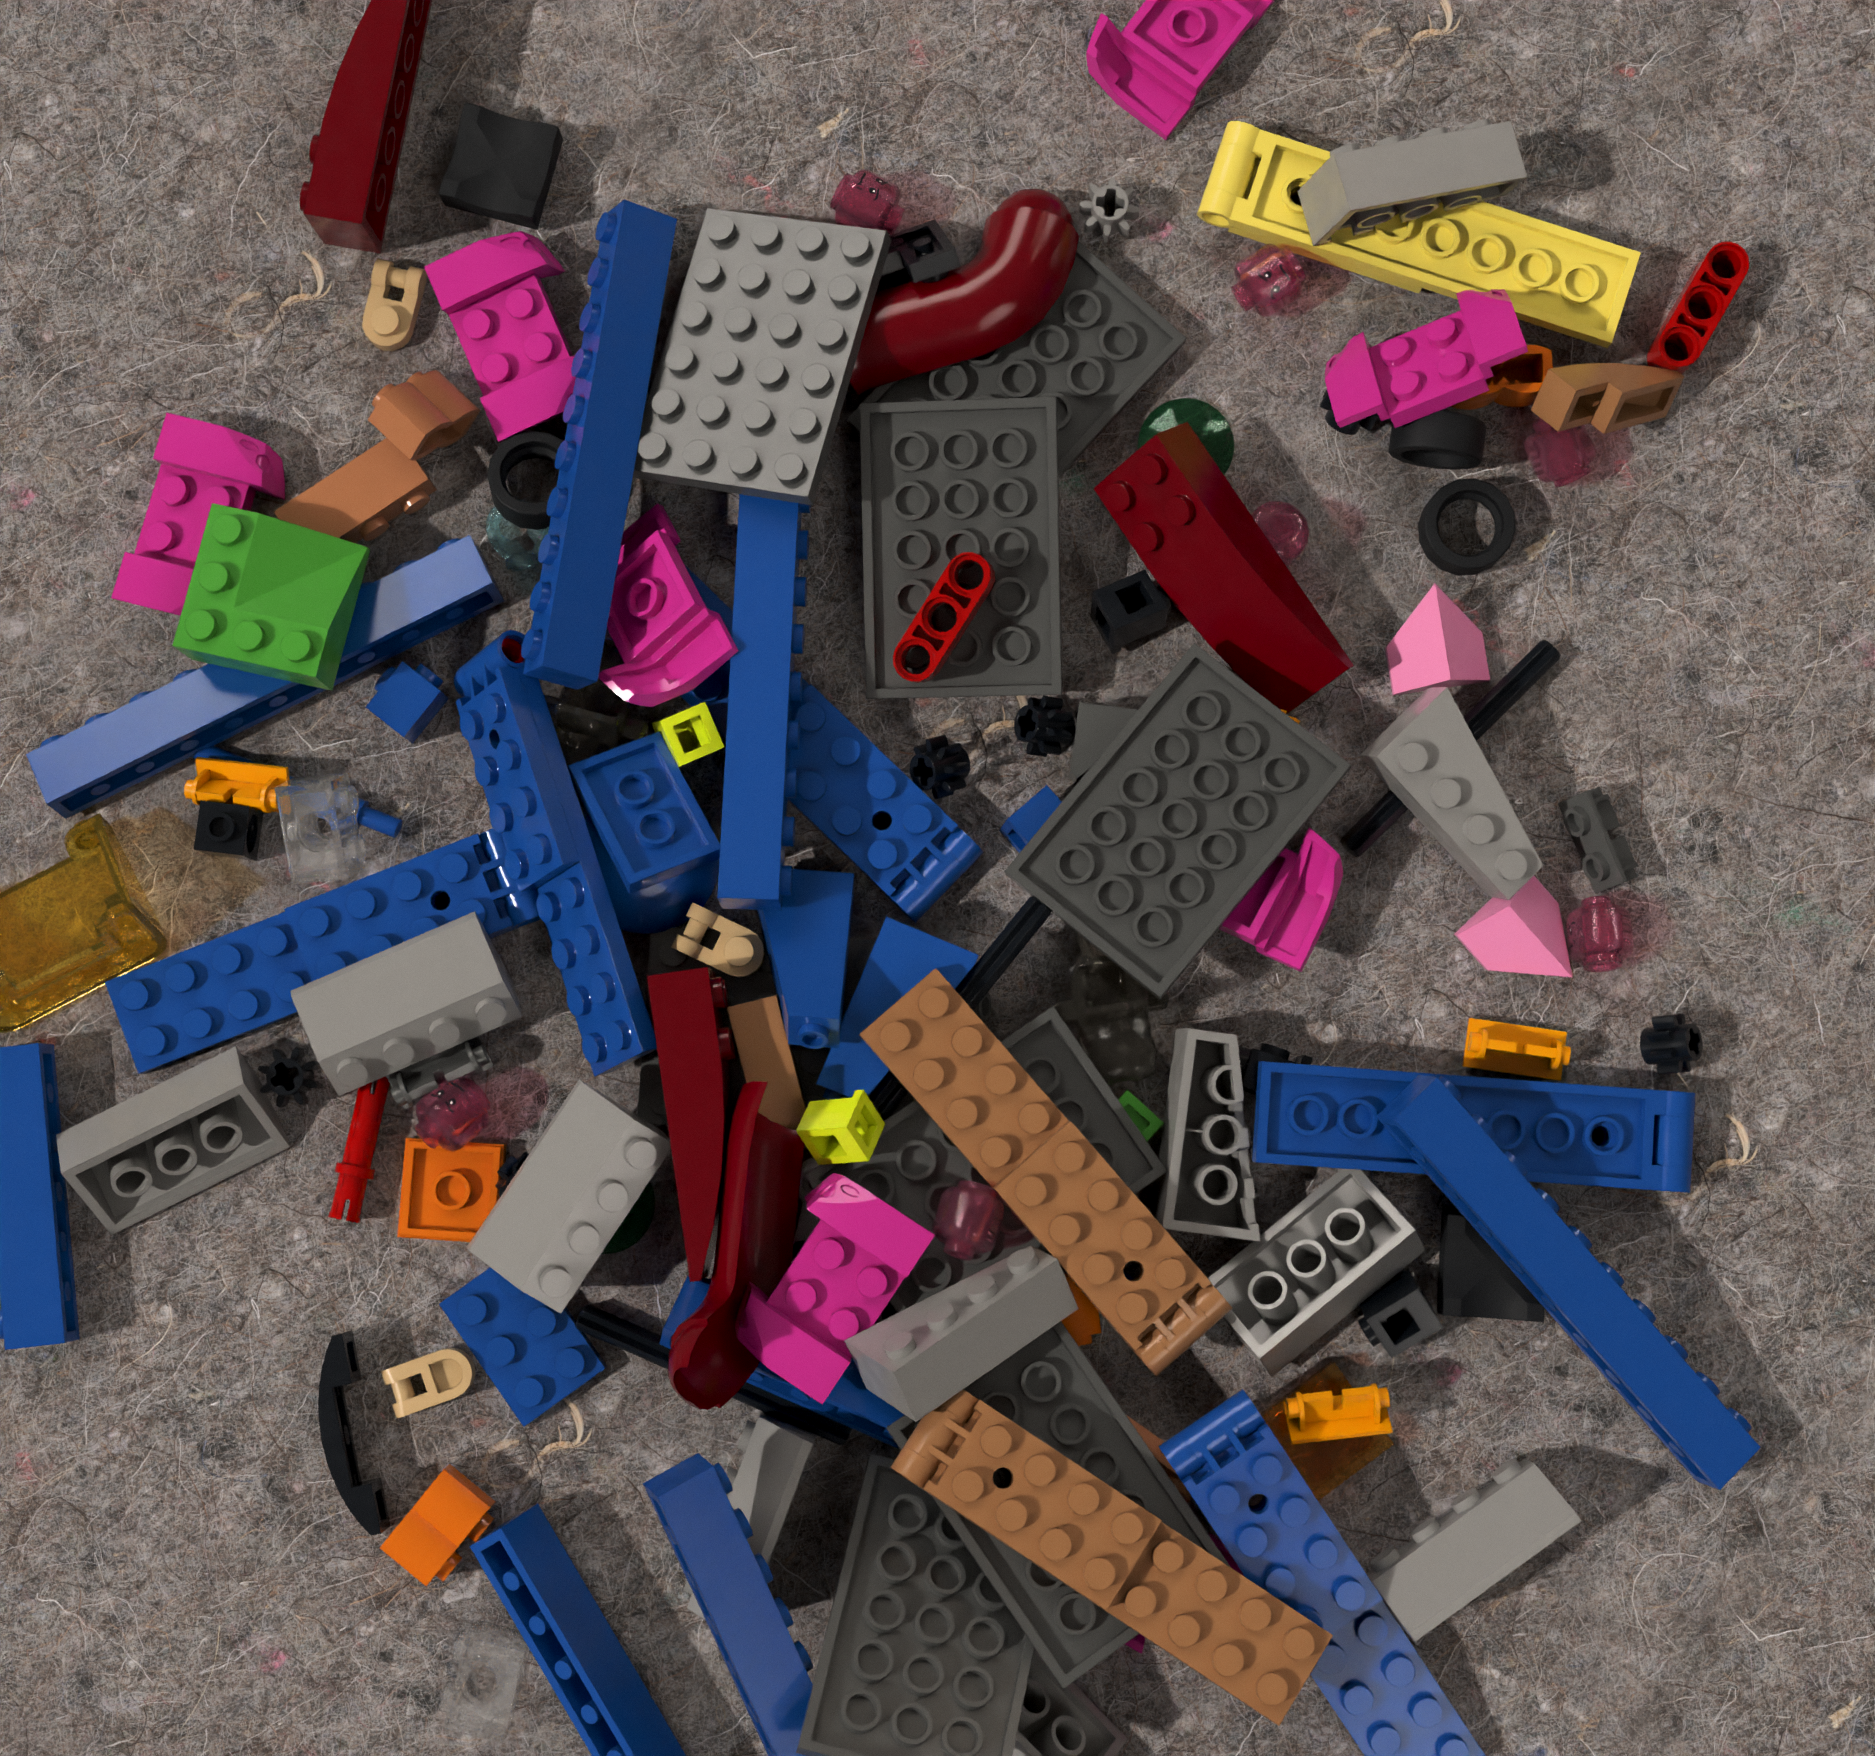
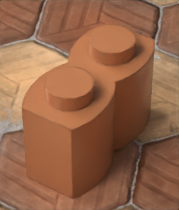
[368,370,481,461]

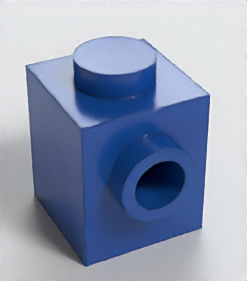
[366,661,449,744]

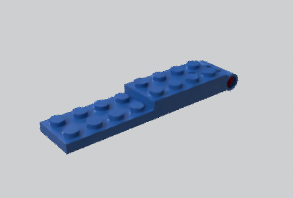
[680,564,984,923]
[454,630,657,1077]
[105,828,541,1074]
[1252,1061,1696,1193]
[1158,1389,1486,1756]

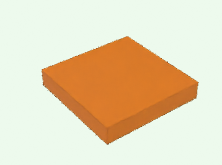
[397,1138,507,1242]

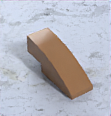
[1531,363,1685,434]
[727,995,807,1145]

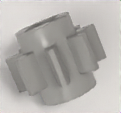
[1078,177,1140,243]

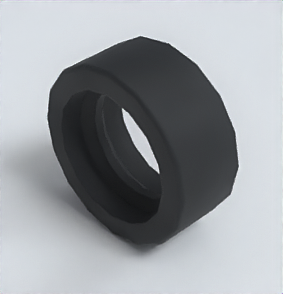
[1388,410,1487,470]
[487,431,564,530]
[1418,478,1516,576]

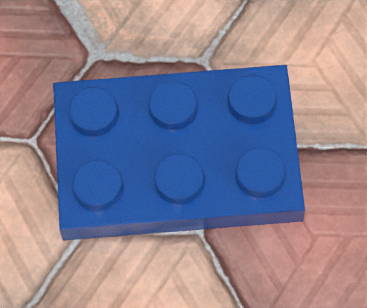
[568,732,720,894]
[439,1267,608,1427]

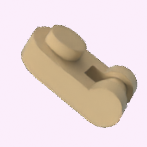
[362,258,427,351]
[671,903,765,978]
[381,1347,476,1419]

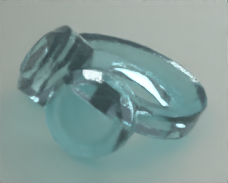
[486,499,549,572]

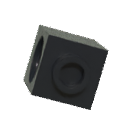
[194,800,264,861]

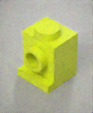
[651,702,725,767]
[796,1089,885,1165]

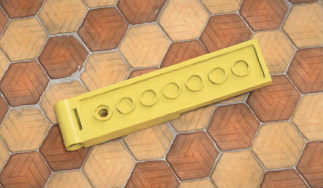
[1197,121,1641,348]

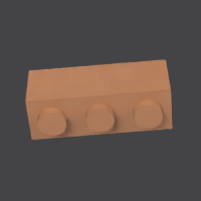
[273,438,437,543]

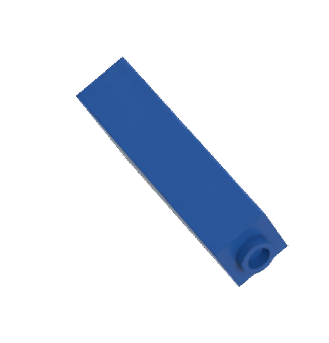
[757,869,854,1049]
[816,916,979,1100]

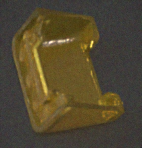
[0,813,167,1033]

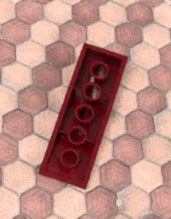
[300,0,432,254]
[1093,422,1354,715]
[647,967,737,1282]

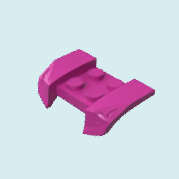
[1086,0,1275,140]
[424,231,576,443]
[1324,289,1528,428]
[111,412,285,616]
[598,503,739,707]
[1219,827,1343,972]
[735,1173,935,1405]

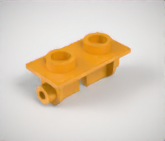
[184,757,293,814]
[1462,1018,1571,1081]
[1283,1383,1392,1445]

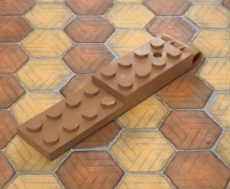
[859,968,1232,1377]
[890,1389,1333,1726]

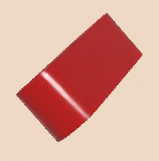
[1647,242,1750,374]
[893,552,995,683]

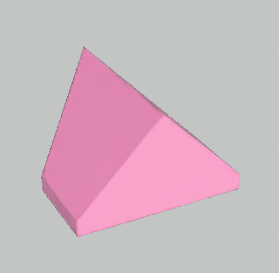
[1385,583,1490,696]
[1454,876,1573,978]

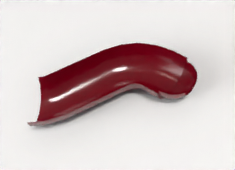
[850,189,1079,396]
[668,1081,804,1410]

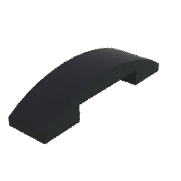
[318,1330,391,1536]

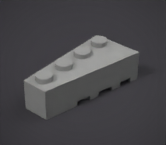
[1297,119,1527,246]
[1359,687,1543,900]
[1152,1028,1260,1241]
[844,1245,1079,1422]

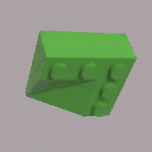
[172,503,370,691]

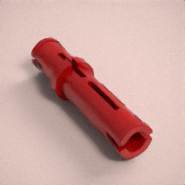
[328,1076,390,1223]

